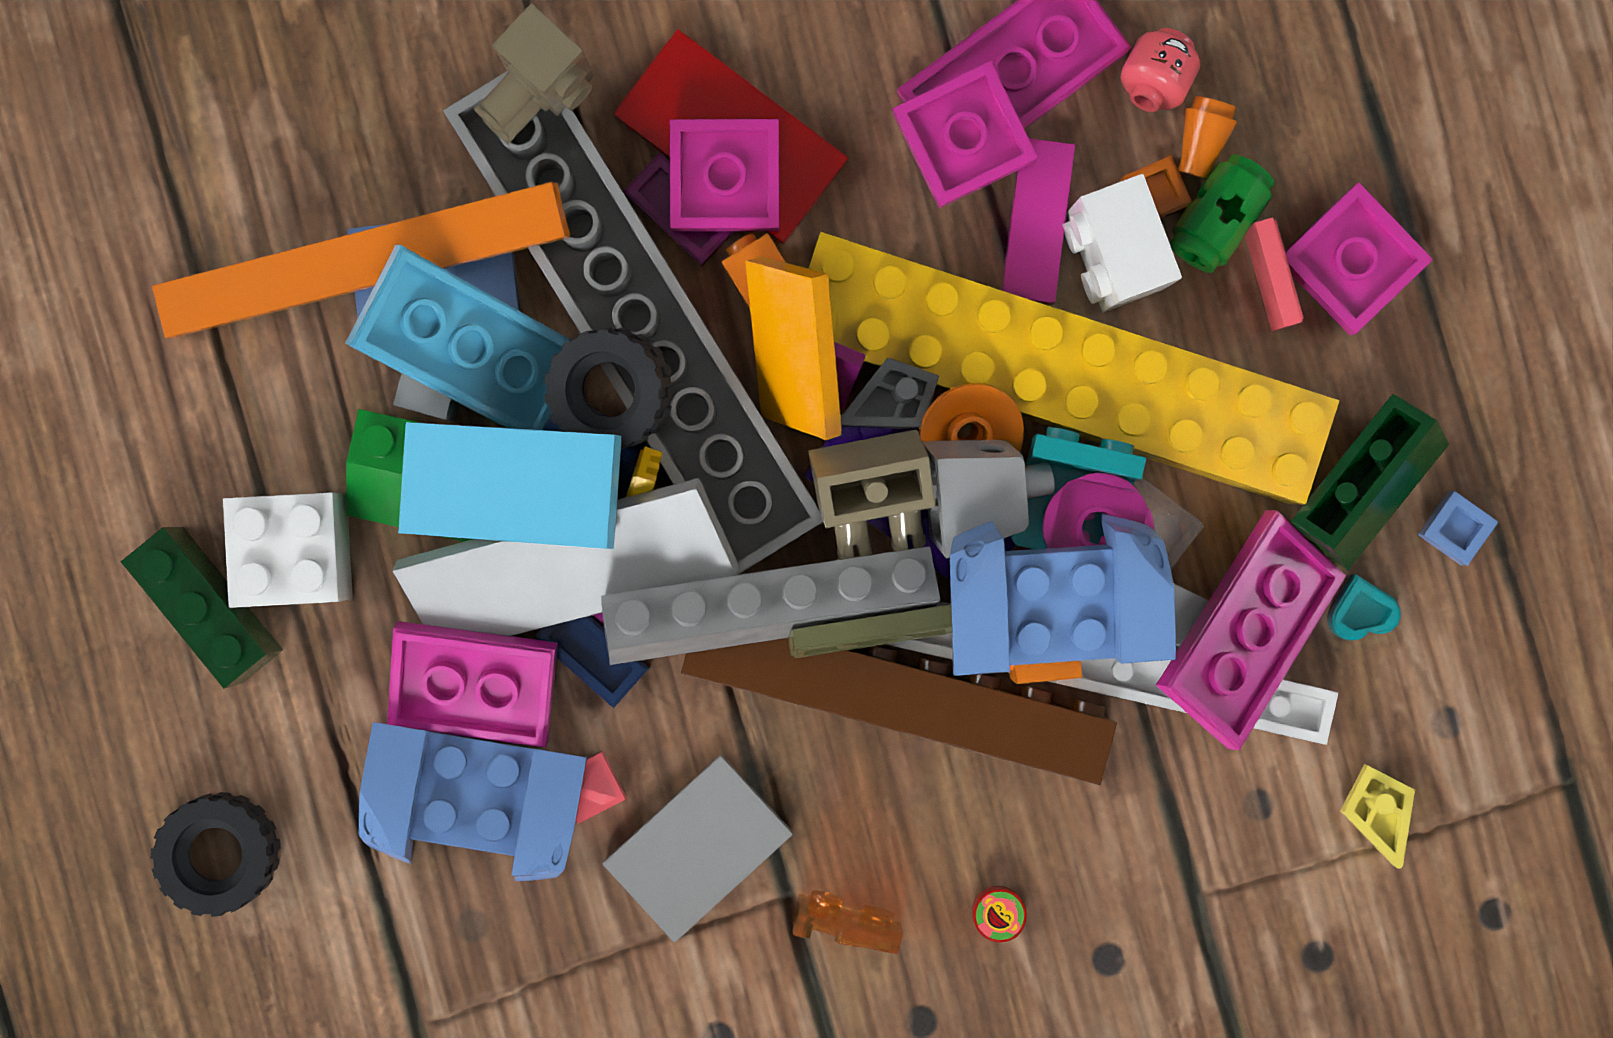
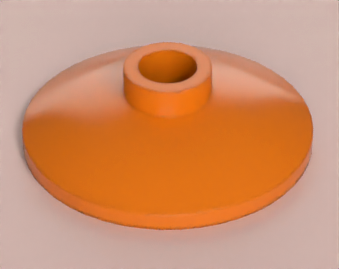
[918,383,1024,452]

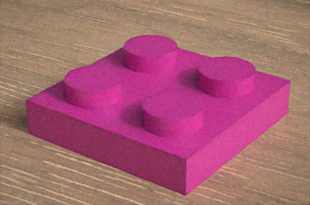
[892,60,1038,209]
[670,119,779,231]
[1285,182,1433,336]

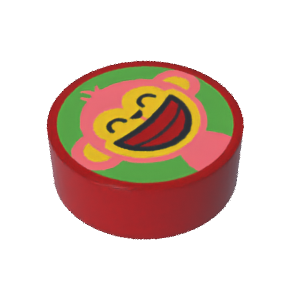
[972,886,1027,943]

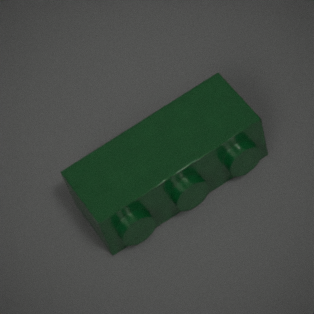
[1291,394,1449,570]
[120,527,283,689]

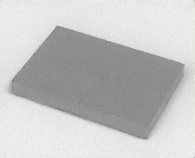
[603,754,793,943]

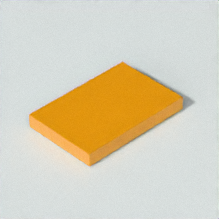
[745,256,842,440]

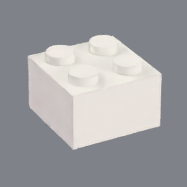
[1063,174,1182,313]
[223,493,353,608]

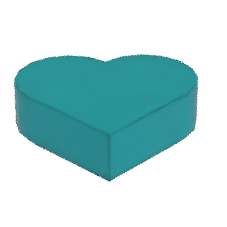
[1327,574,1401,641]

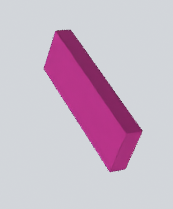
[1001,138,1075,305]

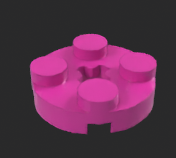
[1041,473,1154,549]

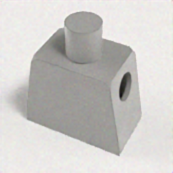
[923,440,1055,558]

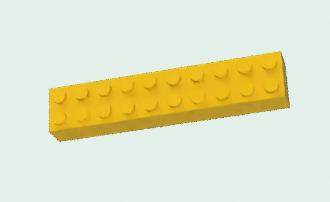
[808,232,1340,505]

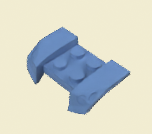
[950,514,1176,676]
[359,722,587,881]

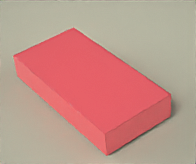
[1245,217,1304,332]

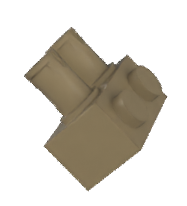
[474,3,594,145]
[808,429,936,560]

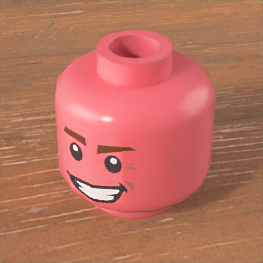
[1120,28,1201,112]

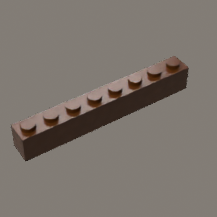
[681,638,1117,786]

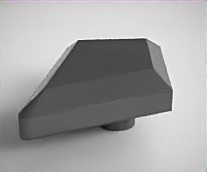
[841,357,939,429]

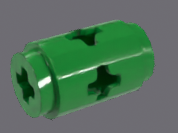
[1169,154,1275,273]

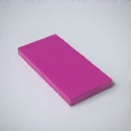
[897,0,1132,130]
[1156,510,1346,751]

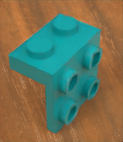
[1011,427,1146,549]

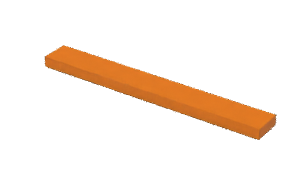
[152,182,570,338]

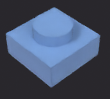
[1417,491,1498,566]

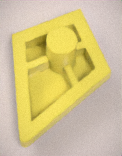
[1340,764,1415,869]

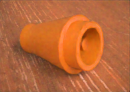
[1178,96,1237,179]

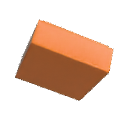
[1120,155,1192,219]

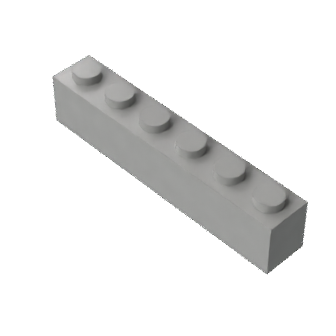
[601,546,940,665]

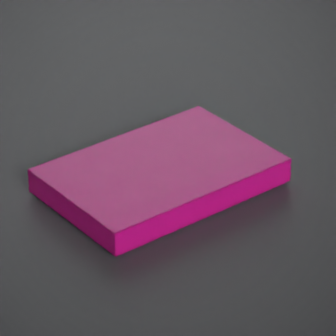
[387,621,558,747]

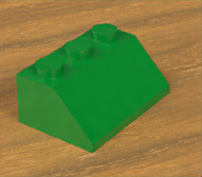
[346,409,472,542]

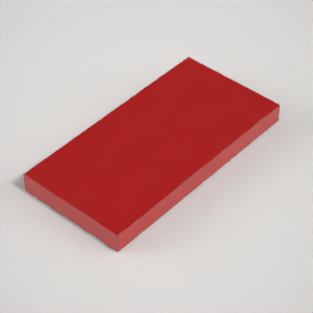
[613,29,848,245]

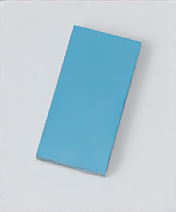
[345,245,569,430]
[398,422,622,549]

